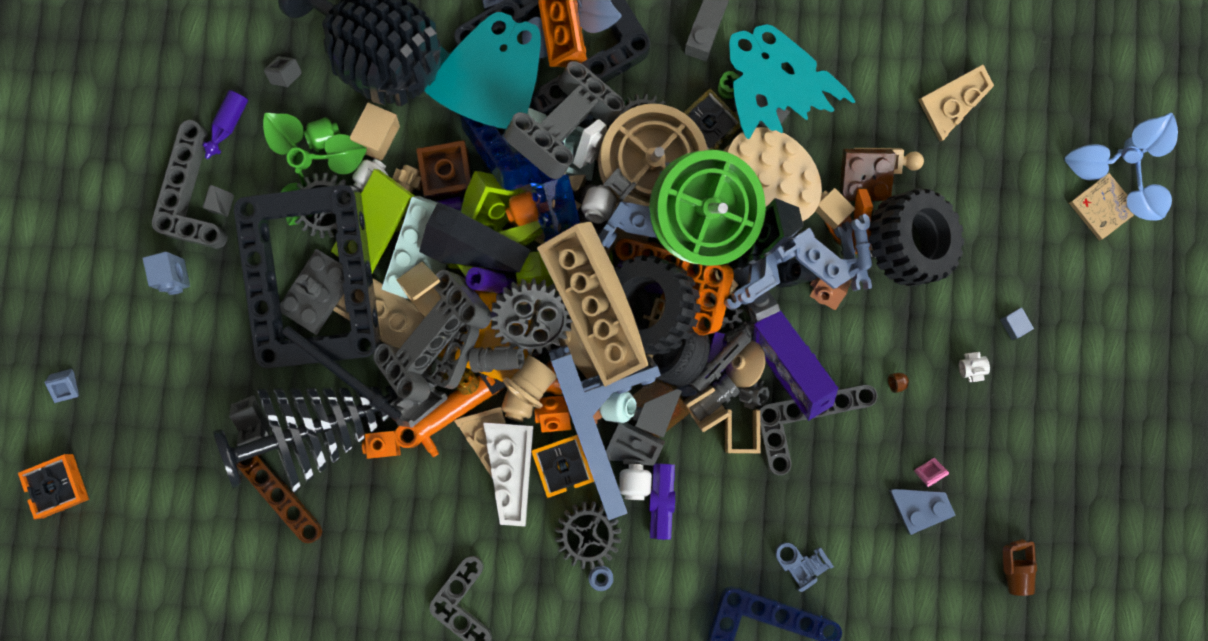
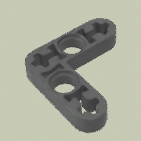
[422,324,480,389]
[430,556,492,641]

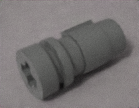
[469,346,524,373]
[689,374,740,422]

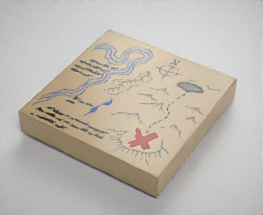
[1069,173,1134,241]

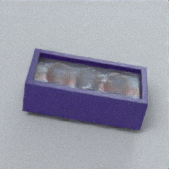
[753,311,838,421]

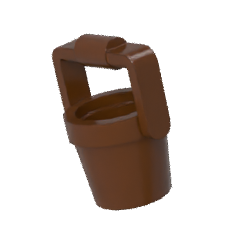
[1003,539,1037,596]

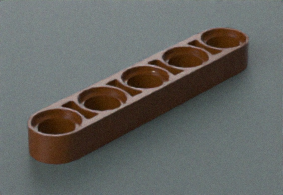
[237,455,322,543]

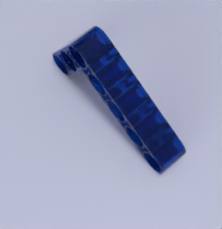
[460,115,564,190]
[707,586,842,641]

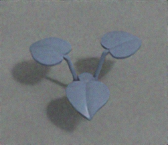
[522,0,622,58]

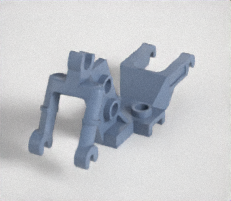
[598,162,670,248]
[724,214,872,309]

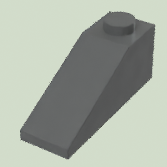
[684,0,729,62]

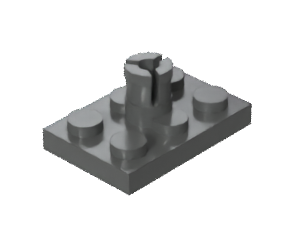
[280,249,345,335]

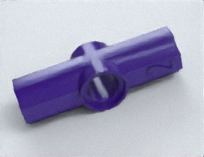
[649,463,675,540]

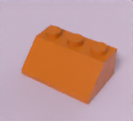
[538,0,587,67]

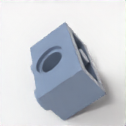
[143,252,190,295]

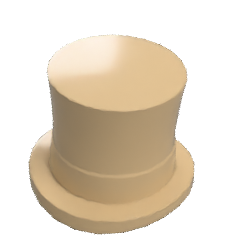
[503,355,557,408]

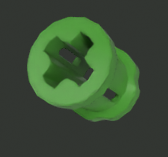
[718,71,740,99]

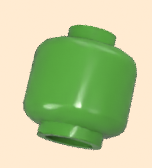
[303,117,340,152]

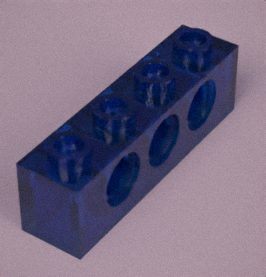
[531,175,580,243]

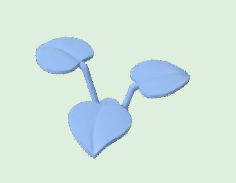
[1065,113,1178,220]

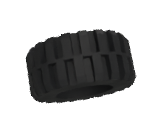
[868,188,964,286]
[614,255,701,355]

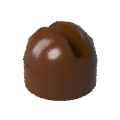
[888,372,909,393]

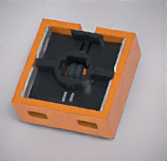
[18,454,89,519]

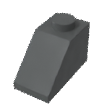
[633,389,682,438]

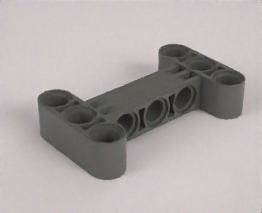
[504,61,624,179]
[373,270,491,403]

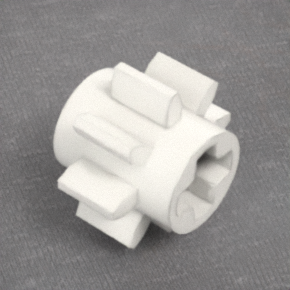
[959,352,990,382]

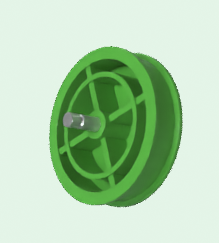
[649,150,766,266]

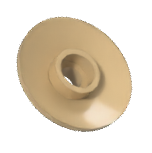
[726,340,765,388]

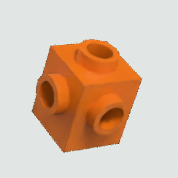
[535,396,571,433]

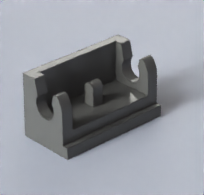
[389,377,448,428]

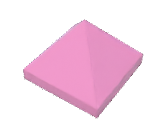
[914,458,949,487]

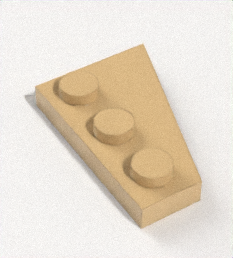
[918,65,994,142]
[454,407,506,477]

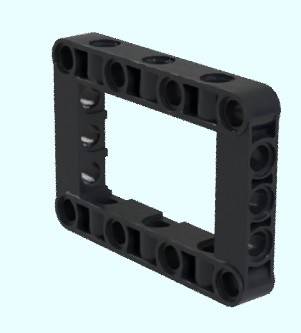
[454,0,650,117]
[234,185,381,368]

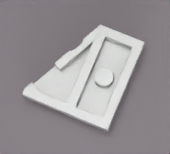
[573,119,607,169]

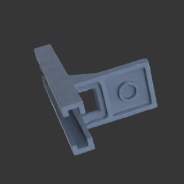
[548,345,661,520]

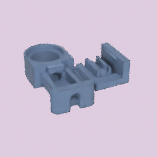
[775,542,834,592]

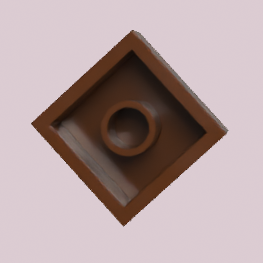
[416,141,473,201]

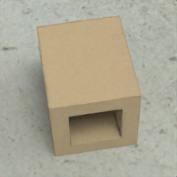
[815,188,855,230]

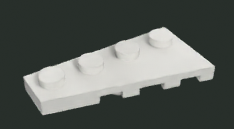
[483,423,533,526]

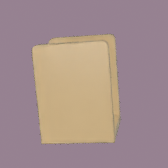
[350,103,400,161]
[396,261,441,317]
[682,384,730,432]
[725,409,760,453]

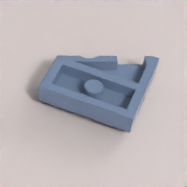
[889,489,956,535]

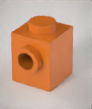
[362,431,401,459]

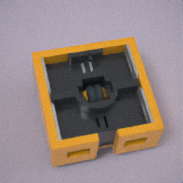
[531,435,594,498]

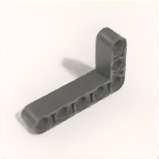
[152,120,228,249]
[758,385,878,475]

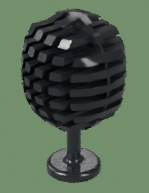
[278,0,441,106]

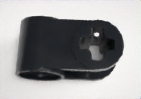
[776,259,818,288]

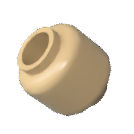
[501,389,534,422]

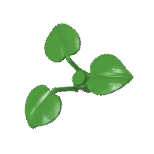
[263,113,367,225]

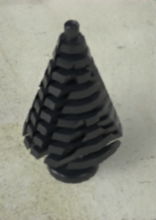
[213,386,398,493]

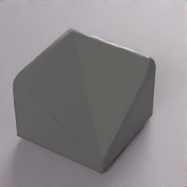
[264,56,302,87]
[203,185,234,217]

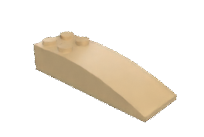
[537,222,648,387]

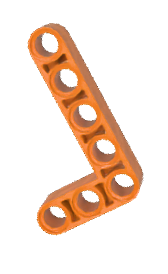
[615,238,734,335]

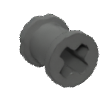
[603,168,637,201]

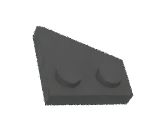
[606,422,665,465]

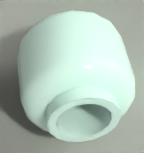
[599,391,637,423]

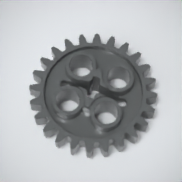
[490,278,573,355]

